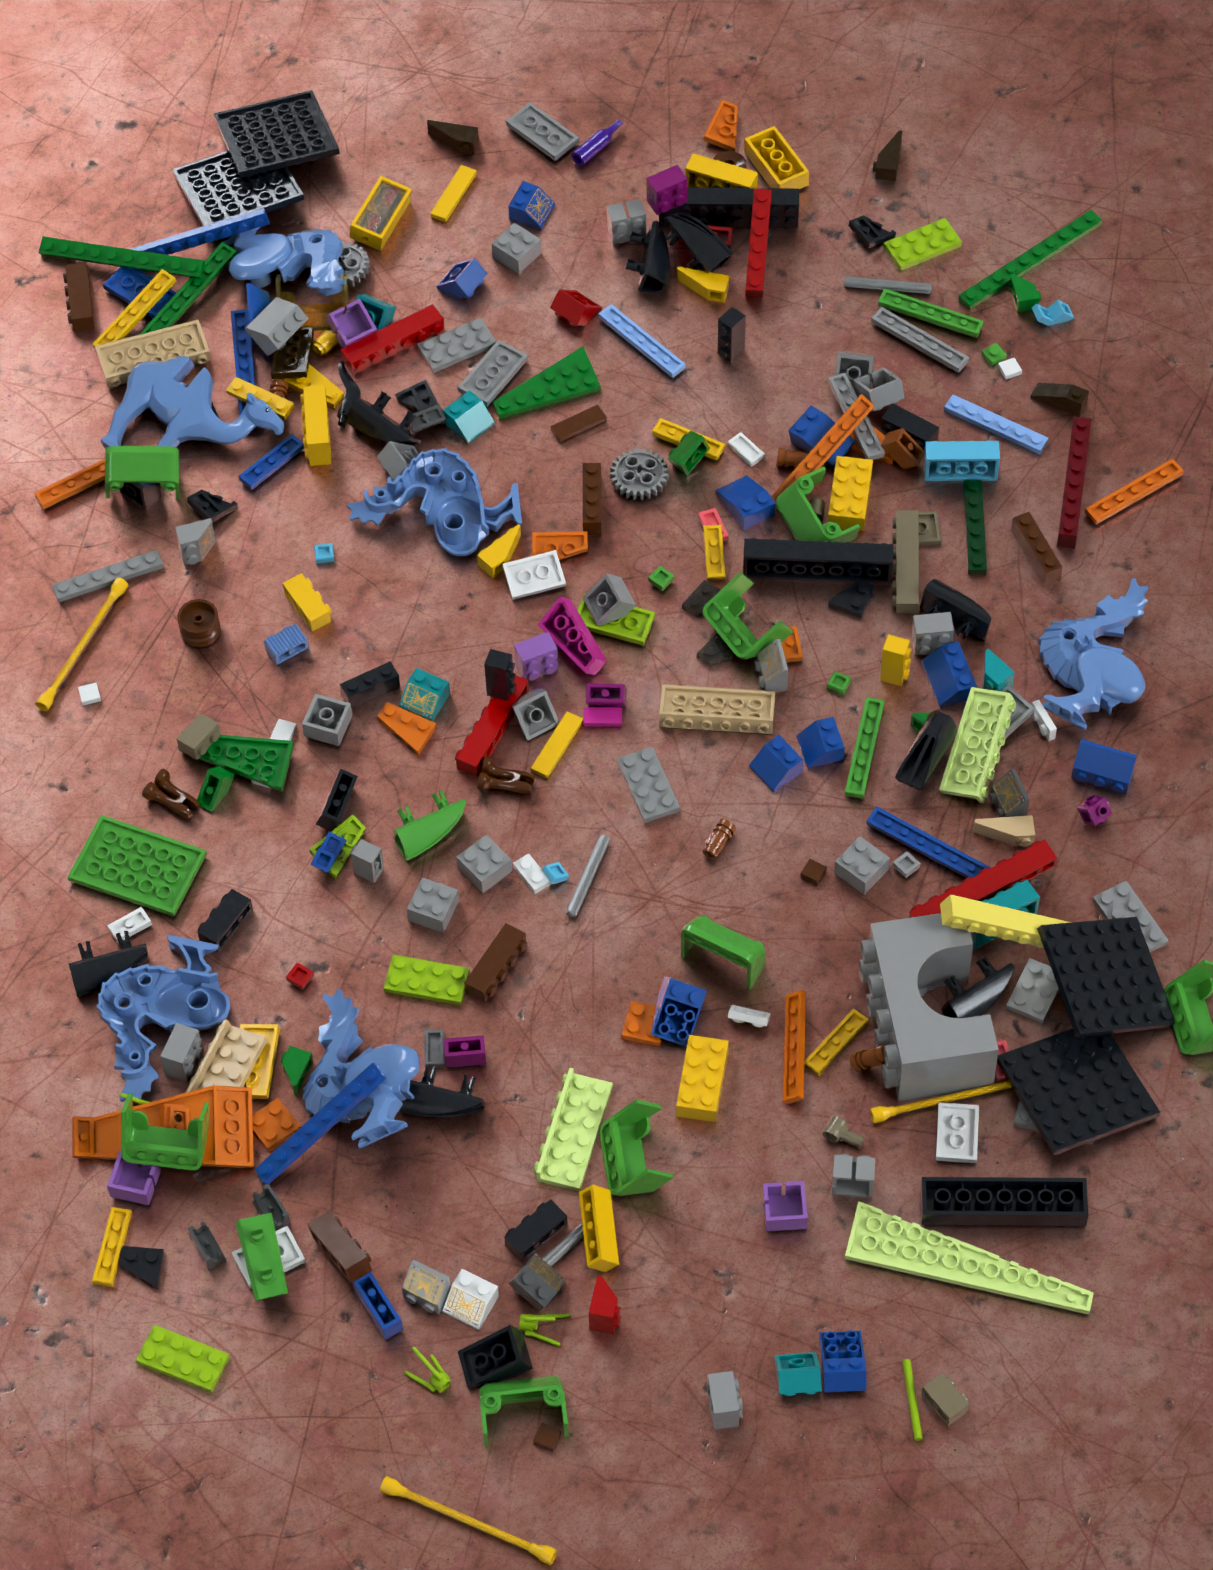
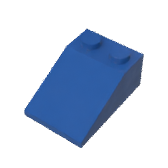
[788,406,856,468]
[716,475,775,531]

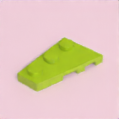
[309,815,366,879]

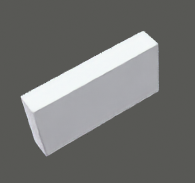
[727,432,765,467]

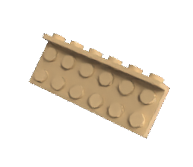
[95,320,210,388]
[659,685,775,734]
[175,1019,268,1122]

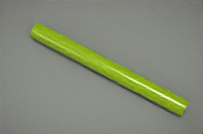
[902,1359,923,1441]

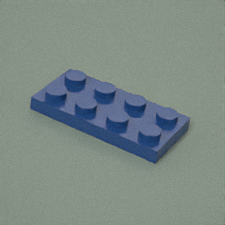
[103,267,176,319]

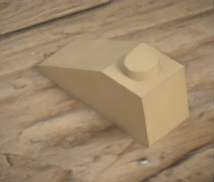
[973,815,1035,847]

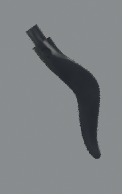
[337,361,361,427]

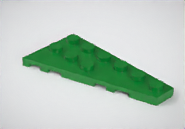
[493,346,601,419]
[178,731,294,792]

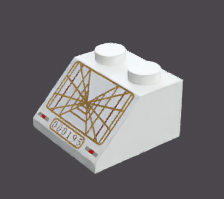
[442,1269,499,1330]

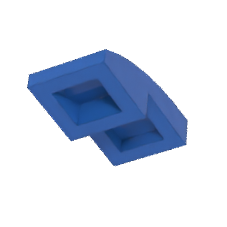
[311,831,347,873]

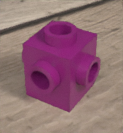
[1077,795,1112,826]

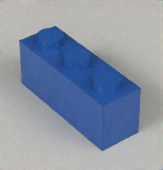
[353,1272,403,1340]

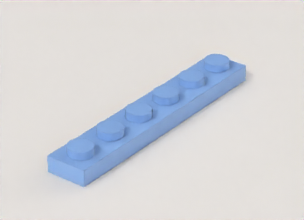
[599,304,686,378]
[944,394,1049,455]

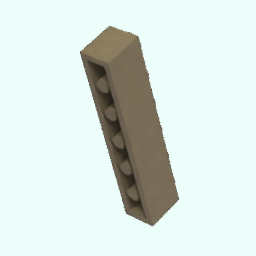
[893,510,919,614]

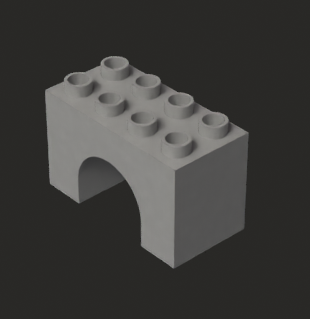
[859,913,999,1102]

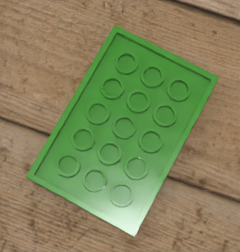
[68,815,207,917]

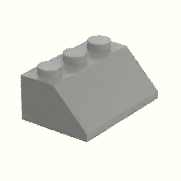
[244,297,309,356]

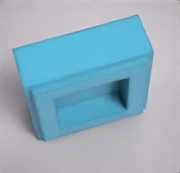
[314,543,334,564]
[542,862,569,884]

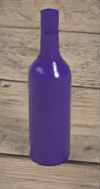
[571,119,623,166]

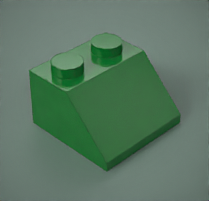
[668,431,710,476]

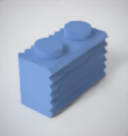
[264,624,309,665]

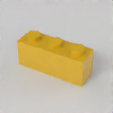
[282,573,332,632]
[880,634,912,687]

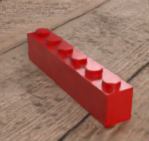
[745,188,772,298]
[341,304,445,375]
[455,675,529,777]

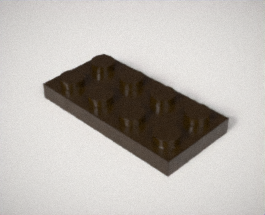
[271,327,314,379]

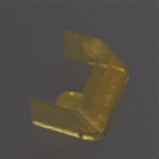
[275,271,349,331]

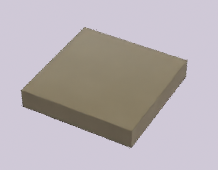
[919,511,941,546]

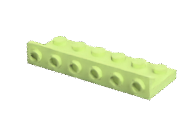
[939,687,1016,804]
[534,1068,613,1192]

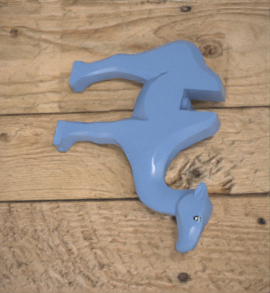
[100,356,285,449]

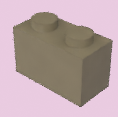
[177,713,221,760]
[922,1373,969,1426]

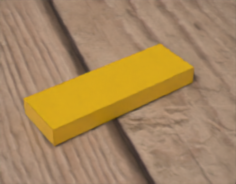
[703,525,726,580]

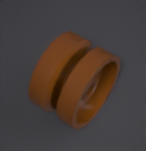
[177,599,221,648]

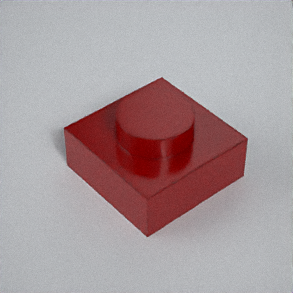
[286,962,314,990]

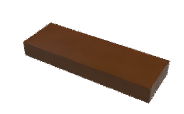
[551,404,607,443]

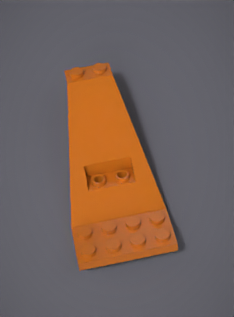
[72,1085,254,1168]

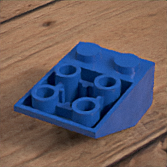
[651,977,707,1047]
[819,1330,866,1392]

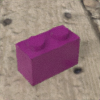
[586,683,627,708]
[444,1036,486,1068]

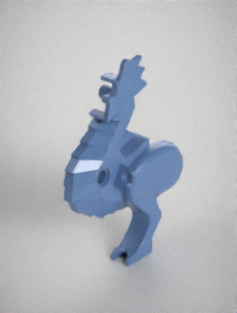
[224,227,347,296]
[347,448,522,556]
[1038,578,1148,730]
[96,935,230,1104]
[302,989,420,1148]

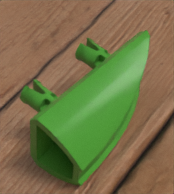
[393,790,466,861]
[235,1213,288,1301]

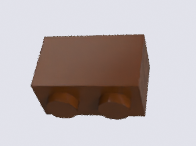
[881,428,925,469]

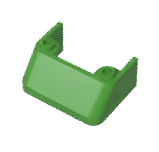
[105,446,179,499]
[776,467,860,542]
[703,572,794,659]
[681,916,766,990]
[1164,960,1213,1055]
[121,1093,209,1170]
[600,1099,674,1196]
[479,1376,569,1446]

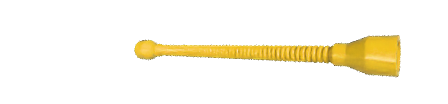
[35,577,129,711]
[870,1081,1012,1124]
[380,1476,557,1565]

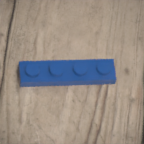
[239,434,304,490]

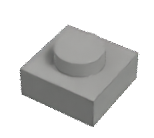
[893,851,920,878]

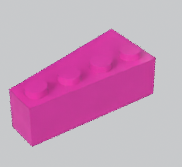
[537,596,607,675]

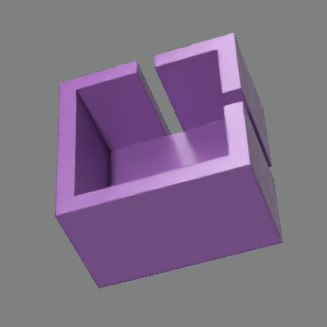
[326,299,377,348]
[514,632,558,681]
[107,1150,161,1205]
[763,1181,808,1231]

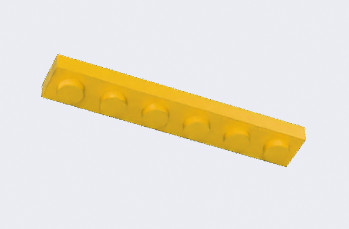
[92,269,176,348]

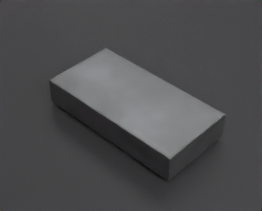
[424,1029,445,1069]

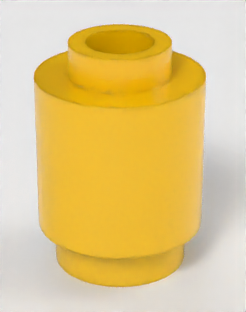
[312,330,338,356]

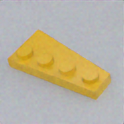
[275,364,344,409]
[240,1024,280,1099]

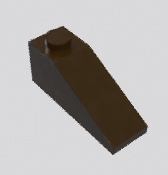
[427,120,479,154]
[873,130,902,181]
[1030,383,1089,417]

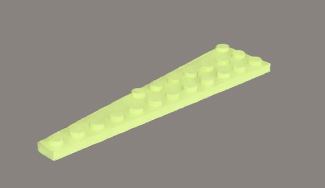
[845,1201,1094,1315]

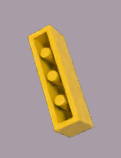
[579,1184,619,1272]

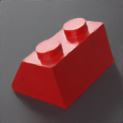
[550,289,603,327]
[589,1275,621,1334]

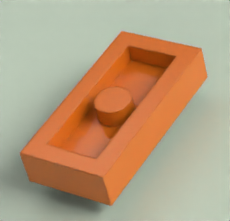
[781,626,803,663]

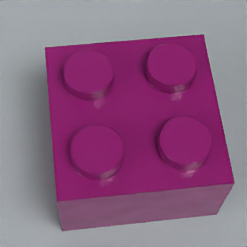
[646,165,688,215]

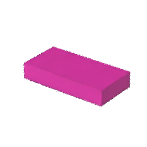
[584,707,622,727]

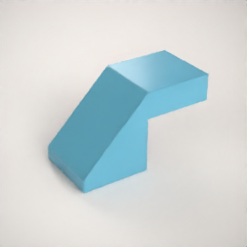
[1032,300,1074,326]

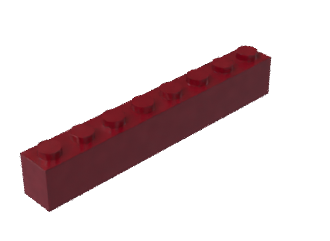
[1057,417,1092,549]

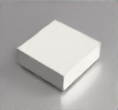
[998,358,1022,380]
[78,683,101,706]

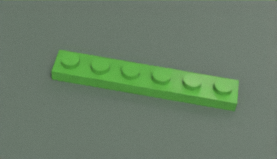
[878,288,984,338]
[845,697,885,799]

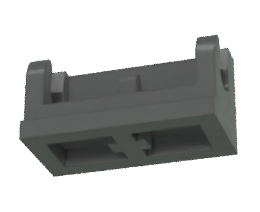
[410,404,446,435]
[252,1183,291,1231]
[188,1222,227,1270]

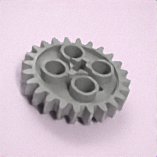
[338,241,370,289]
[610,447,669,500]

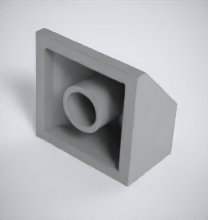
[512,688,560,741]

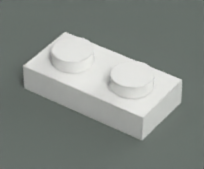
[1031,700,1057,741]
[513,854,551,894]
[107,907,152,943]
[728,1005,771,1027]

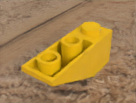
[677,267,730,303]
[477,524,521,578]

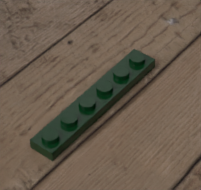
[963,480,987,574]

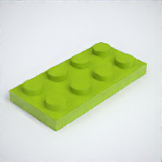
[884,218,962,271]
[578,594,655,646]
[384,954,470,1006]
[136,1324,230,1393]

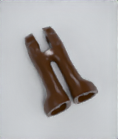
[477,756,535,794]
[142,769,200,819]

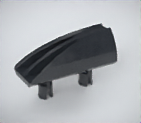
[665,212,733,273]
[625,221,670,294]
[346,391,421,446]
[920,579,991,641]
[895,710,957,790]
[68,931,148,997]
[941,956,1014,1018]
[399,1065,485,1118]

